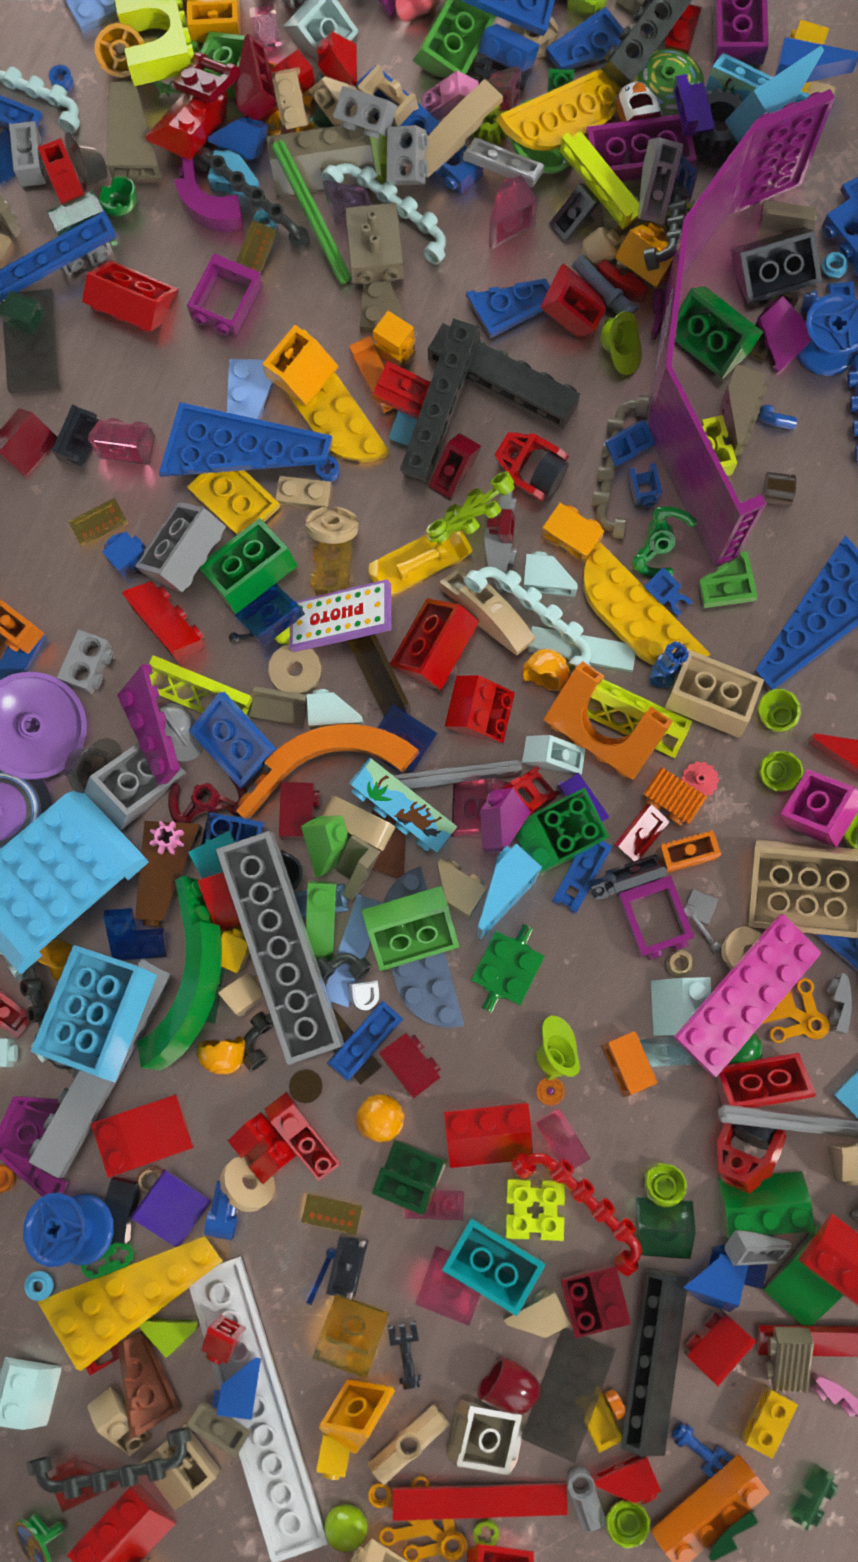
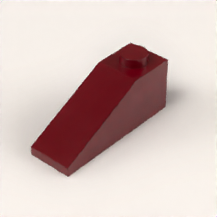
[234,33,277,121]

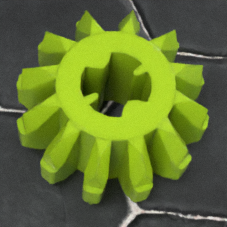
[470,104,508,147]

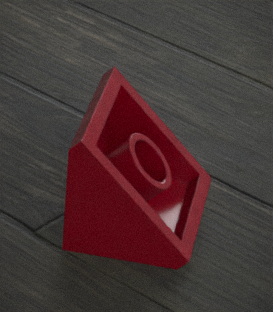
[0,408,58,478]

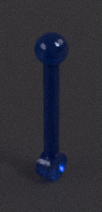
[306,1248,336,1305]

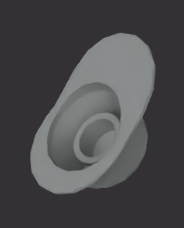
[159,703,204,762]

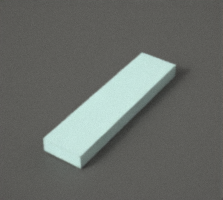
[527,626,636,673]

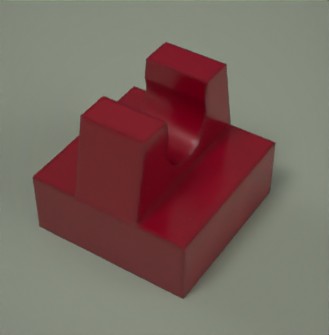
[486,509,516,544]

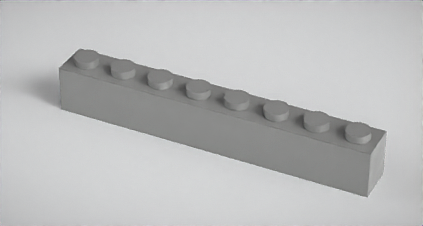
[29,959,174,1178]

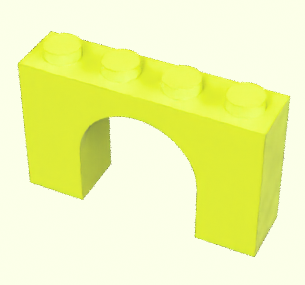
[115,0,194,86]

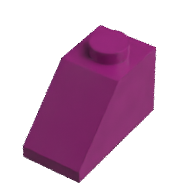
[480,788,530,853]

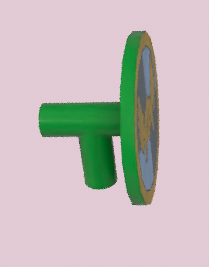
[14,1514,65,1562]

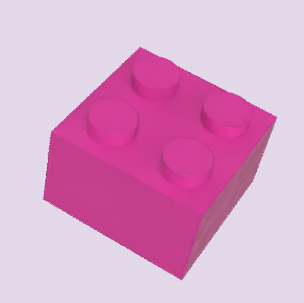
[781,769,858,848]

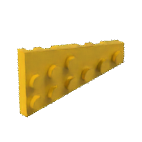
[37,1236,222,1371]

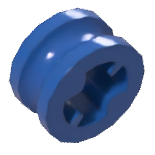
[48,65,74,91]
[315,456,340,482]

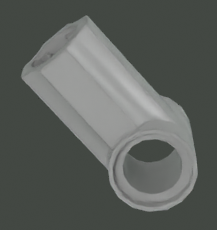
[566,1465,606,1532]

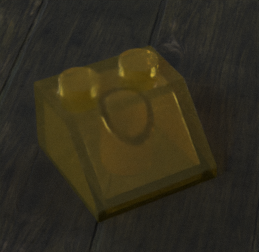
[312,1295,389,1379]

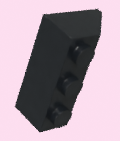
[731,227,822,304]

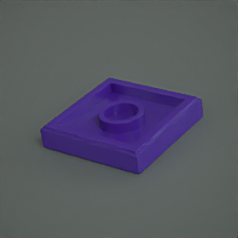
[131,1169,211,1247]

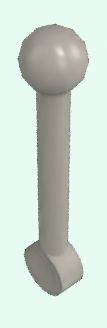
[684,904,721,953]

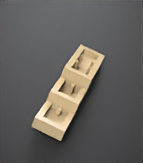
[425,79,503,178]

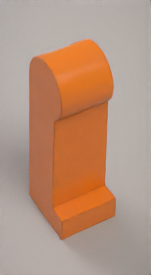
[349,336,394,414]

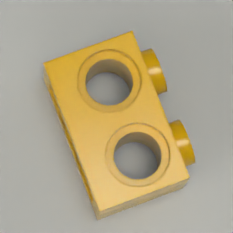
[740,1384,798,1459]

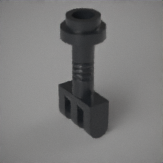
[471,56,528,92]
[388,1320,422,1390]

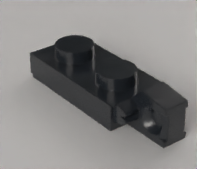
[588,854,667,900]

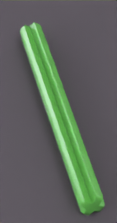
[272,140,352,285]

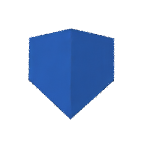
[683,1254,748,1312]

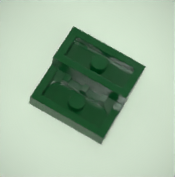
[371,1139,448,1216]
[708,1511,761,1562]

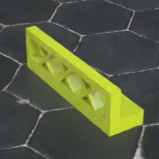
[559,131,639,230]
[149,655,253,716]
[588,679,692,758]

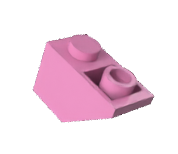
[422,71,479,118]

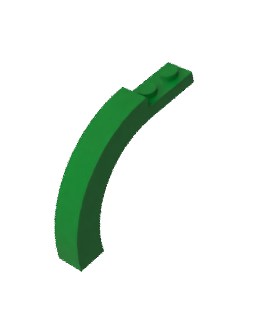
[137,876,222,1071]

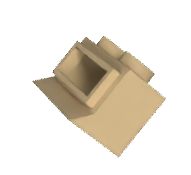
[358,64,419,127]
[271,67,310,129]

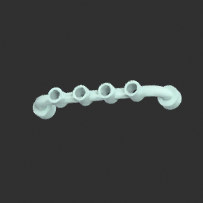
[0,67,80,134]
[321,163,446,265]
[464,566,591,673]

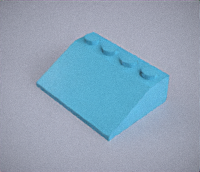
[725,46,824,144]
[477,844,542,940]
[30,945,157,1082]

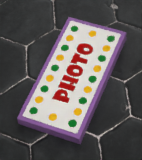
[289,579,391,652]

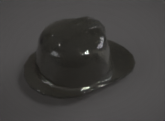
[65,132,108,192]
[62,738,121,793]

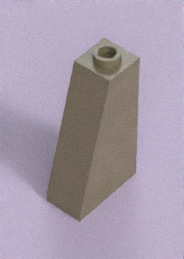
[106,80,161,179]

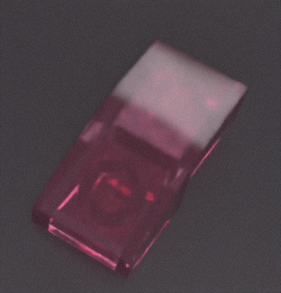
[404,1190,464,1220]

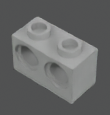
[333,86,398,139]
[9,121,46,187]
[387,125,429,185]
[57,629,113,695]

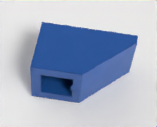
[208,115,269,160]

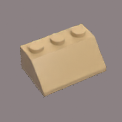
[664,649,764,738]

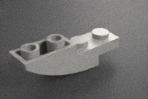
[484,490,517,596]

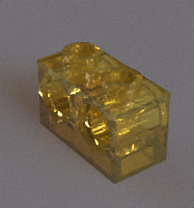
[310,540,353,596]

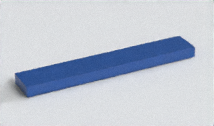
[0,211,117,302]

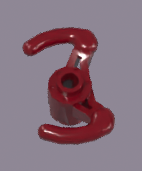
[168,776,247,823]

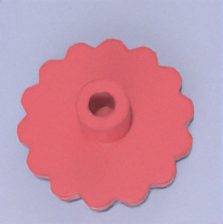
[681,761,719,796]

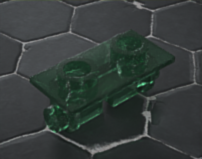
[791,1465,839,1531]

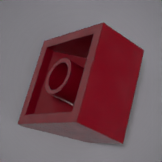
[379,1033,442,1099]

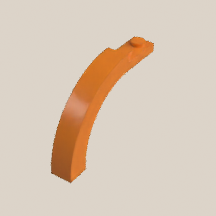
[236,724,419,819]

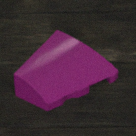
[757,296,811,373]

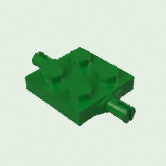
[471,924,545,1013]

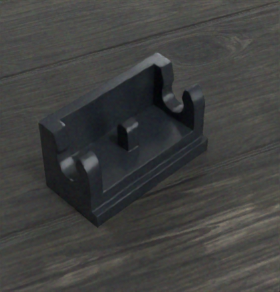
[52,404,104,469]
[326,1233,369,1299]

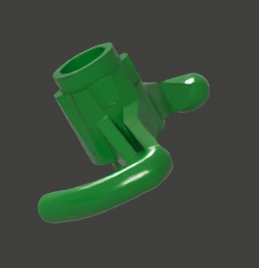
[631,506,697,578]

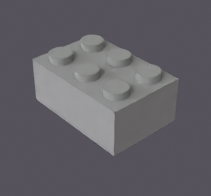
[135,502,226,592]

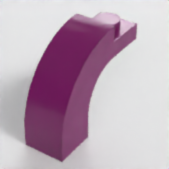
[174,157,244,232]

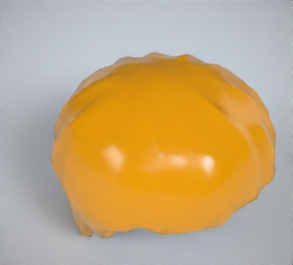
[522,648,571,691]
[196,1036,245,1075]
[355,1093,404,1143]

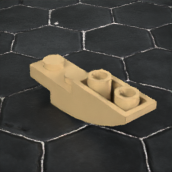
[439,568,535,655]

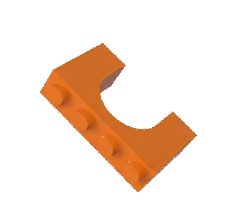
[543,661,673,780]

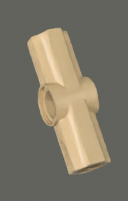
[368,1404,450,1485]

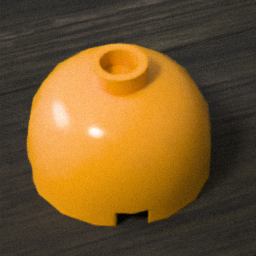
[94,22,144,78]

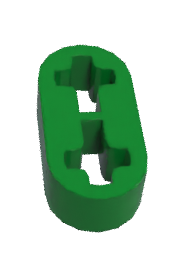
[81,1242,135,1279]

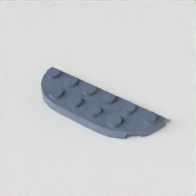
[383,866,465,1028]

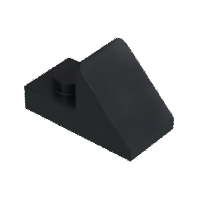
[549,183,600,241]

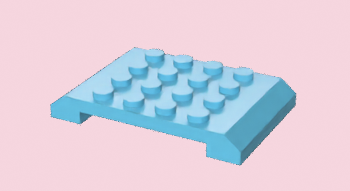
[0,788,149,974]

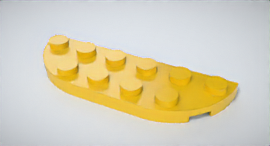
[496,69,621,151]
[286,329,390,463]
[583,542,710,670]

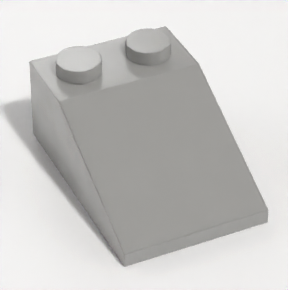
[84,742,186,830]

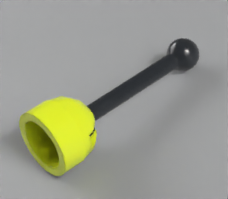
[229,623,290,644]

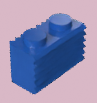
[479,23,540,73]

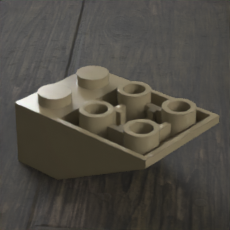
[720,364,768,457]

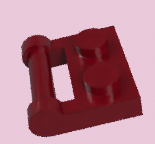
[173,52,240,104]

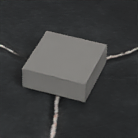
[686,889,718,925]

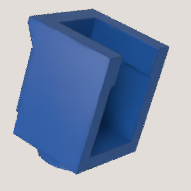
[627,463,663,508]

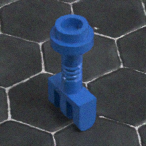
[671,1423,734,1478]

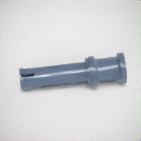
[571,255,639,314]

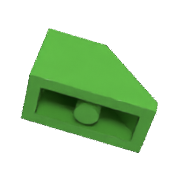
[301,815,349,877]

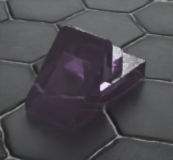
[323,180,371,223]

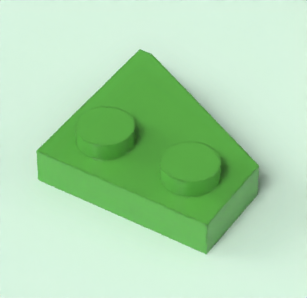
[699,551,758,608]

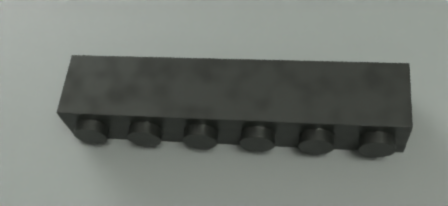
[428,323,580,430]
[620,1270,689,1457]

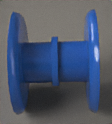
[797,293,858,376]
[23,1193,114,1267]

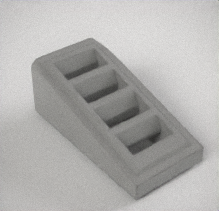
[725,1231,792,1266]

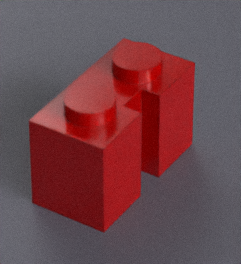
[227,1112,297,1184]

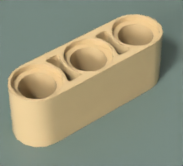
[321,795,396,851]

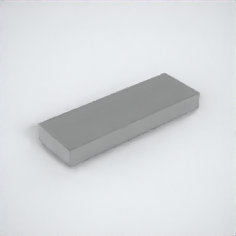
[463,138,544,187]

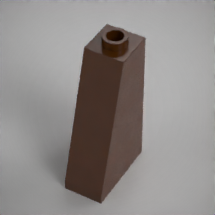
[135,820,203,927]

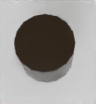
[762,472,797,506]
[289,1069,323,1104]

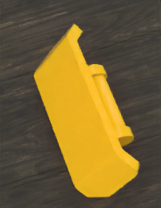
[369,530,473,597]

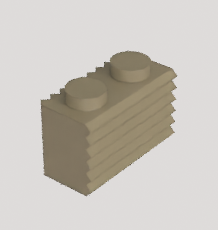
[765,1327,814,1393]

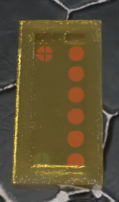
[236,220,278,274]
[68,498,128,546]
[301,1193,363,1235]

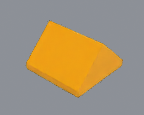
[319,1380,395,1454]

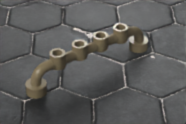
[592,395,650,539]

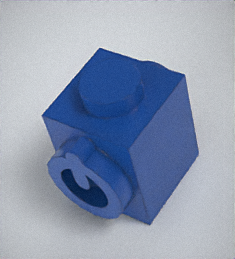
[102,531,146,578]

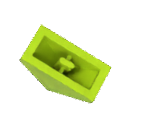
[139,1318,200,1358]

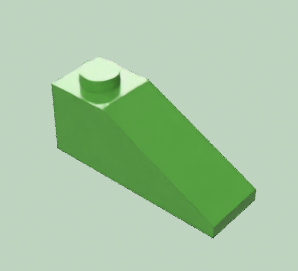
[306,880,337,961]

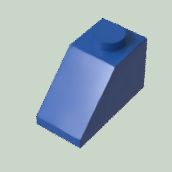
[212,1357,261,1420]

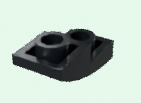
[104,1177,139,1244]

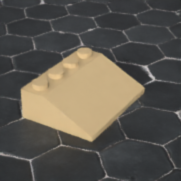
[748,840,858,938]

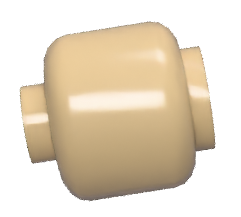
[582,227,621,266]

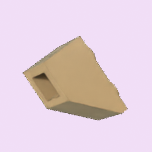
[309,77,358,126]
[437,859,487,918]
[503,1288,571,1338]
[87,1387,152,1456]

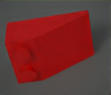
[91,1094,194,1178]

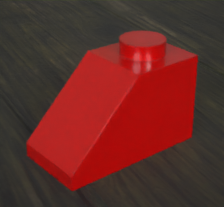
[316,31,357,86]
[592,1454,662,1504]

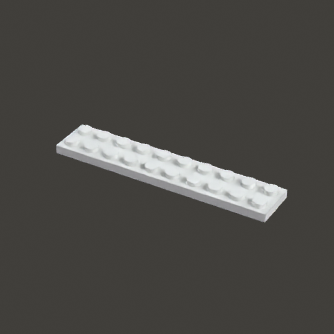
[189,1256,328,1562]

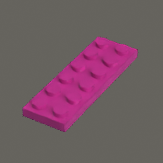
[673,914,822,1077]

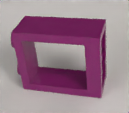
[187,253,263,337]
[617,875,695,961]

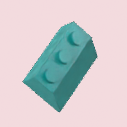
[442,1217,546,1316]

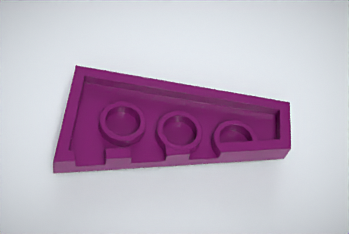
[117,664,180,785]

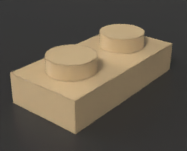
[276,476,332,510]

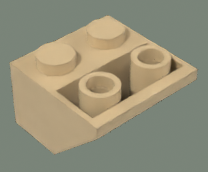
[139,1424,221,1510]

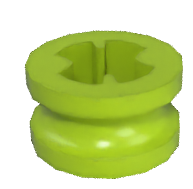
[473,1518,499,1546]

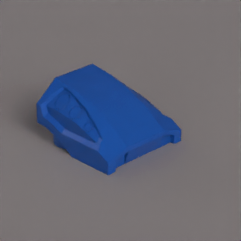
[201,812,264,845]

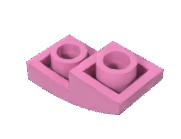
[810,1372,858,1418]

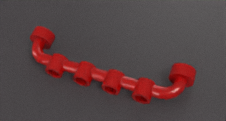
[512,1153,642,1276]

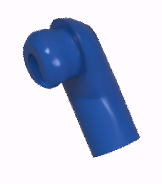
[758,404,797,430]

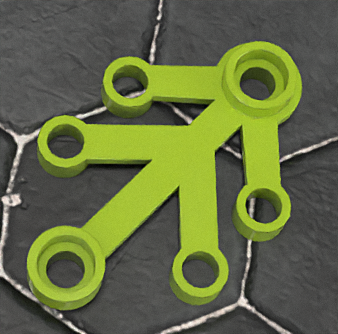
[426,471,514,543]

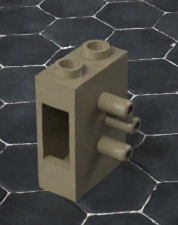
[345,203,404,284]

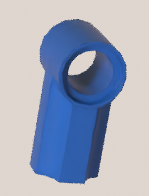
[204,1180,238,1241]

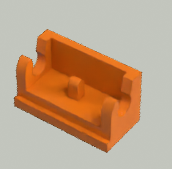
[601,1031,658,1097]

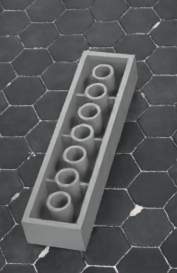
[216,831,344,1065]

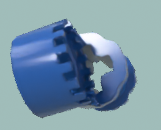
[650,641,689,688]

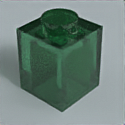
[0,291,44,335]

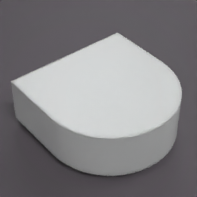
[349,980,379,1010]

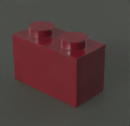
[279,782,320,840]

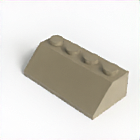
[267,126,376,199]

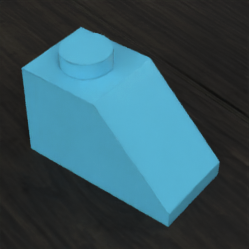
[208,150,260,197]

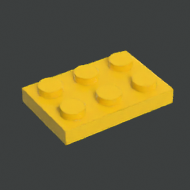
[187,470,280,536]

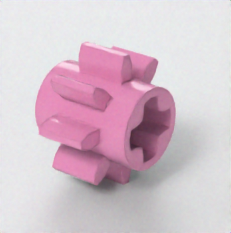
[149,821,184,855]

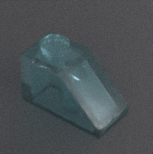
[639,1037,699,1067]

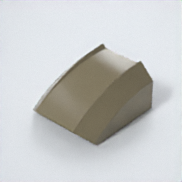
[446,1400,525,1475]

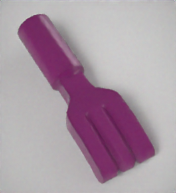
[651,288,664,340]

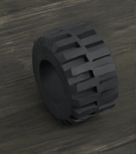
[692,89,743,163]

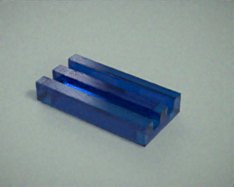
[675,154,698,200]

